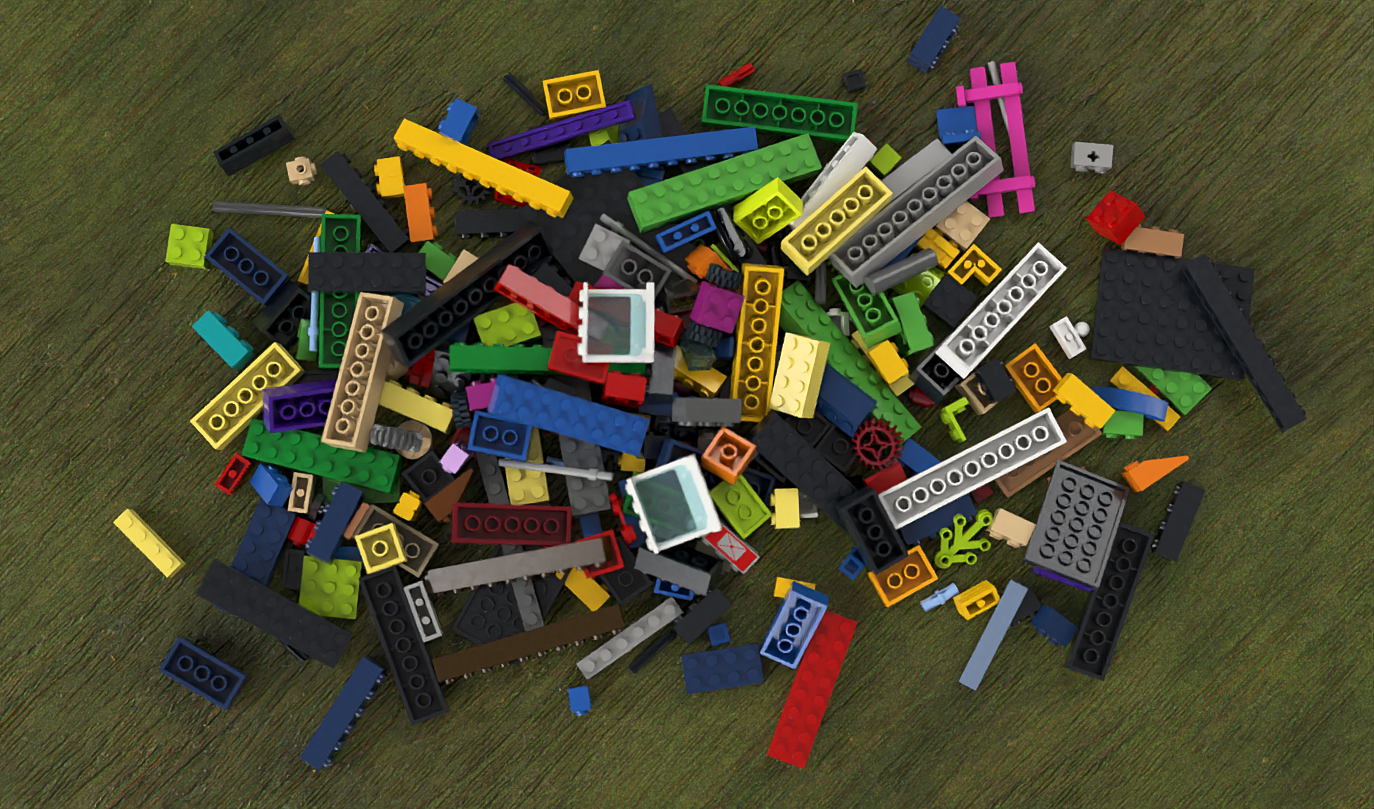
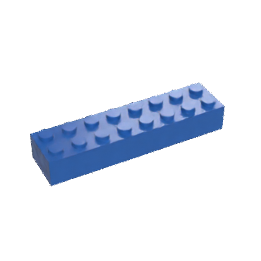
[487,374,650,457]

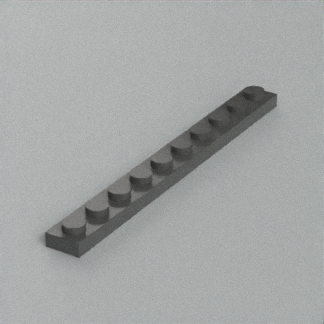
[475,452,545,631]

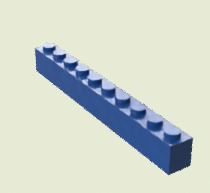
[564,127,758,178]

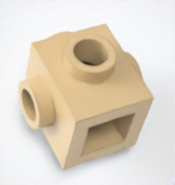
[286,157,317,185]

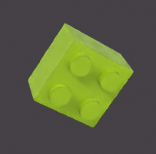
[165,224,214,270]

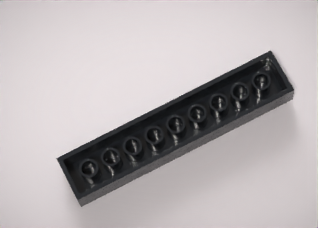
[381,221,555,368]

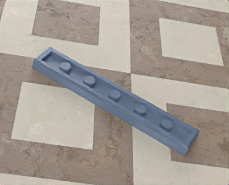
[959,579,1029,691]

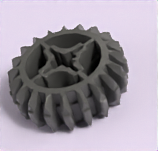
[369,424,423,452]

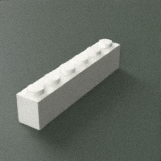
[788,132,877,230]

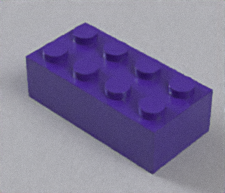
[262,379,337,433]

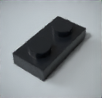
[281,549,306,589]

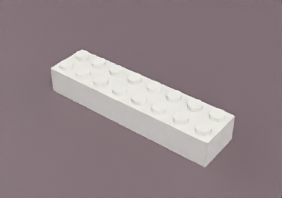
[935,242,1067,379]

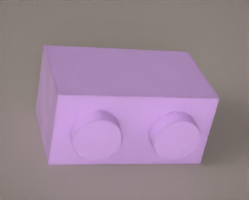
[440,440,474,474]

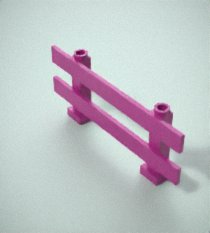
[956,62,1035,218]

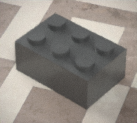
[672,398,741,426]

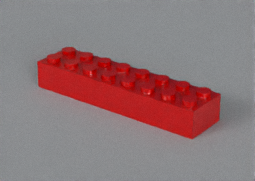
[766,610,857,769]

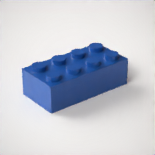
[760,580,829,669]

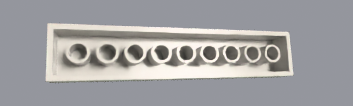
[878,408,1067,529]

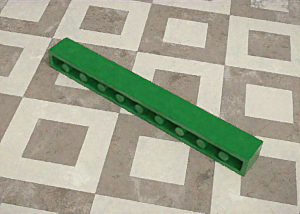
[449,342,646,377]

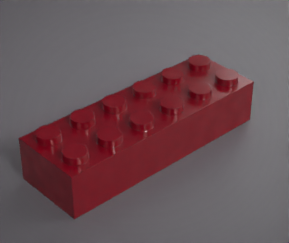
[451,503,572,547]

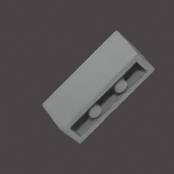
[403,581,444,642]

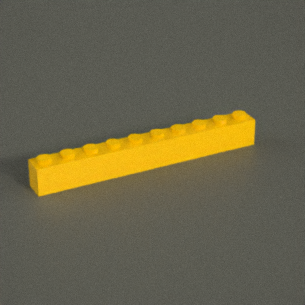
[394,119,574,218]

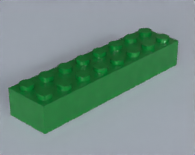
[701,84,858,144]
[319,214,361,370]
[242,418,404,496]

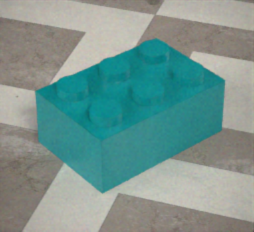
[192,310,256,371]

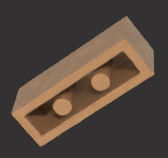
[1121,224,1184,258]

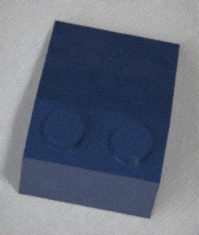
[618,84,662,143]

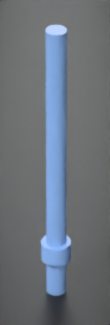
[308,237,321,352]

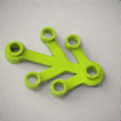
[934,509,993,568]

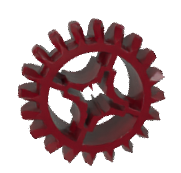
[852,418,904,470]

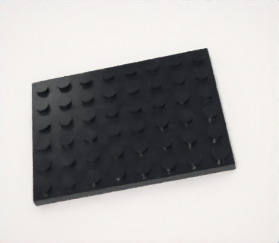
[519,140,695,331]
[1090,247,1255,381]

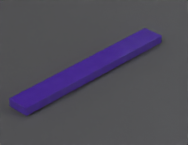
[487,100,636,161]

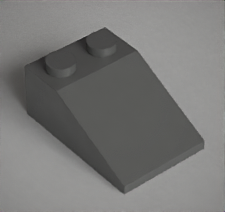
[602,240,672,300]

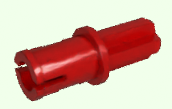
[718,63,755,87]

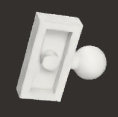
[1049,316,1090,359]

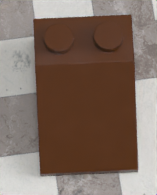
[424,468,476,524]

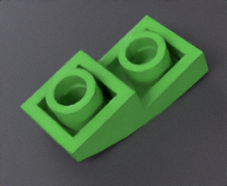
[295,318,320,361]

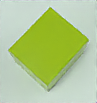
[868,143,902,179]

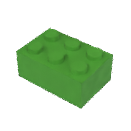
[888,291,934,359]

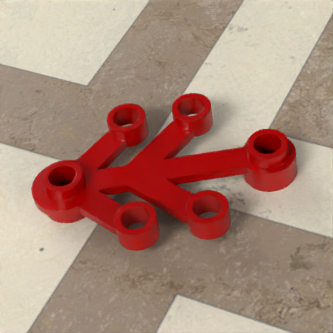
[609,493,636,546]

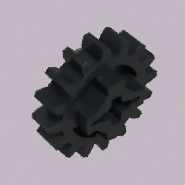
[451,172,493,206]

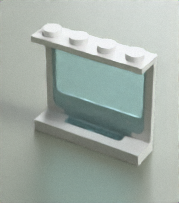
[578,282,654,362]
[625,454,722,554]

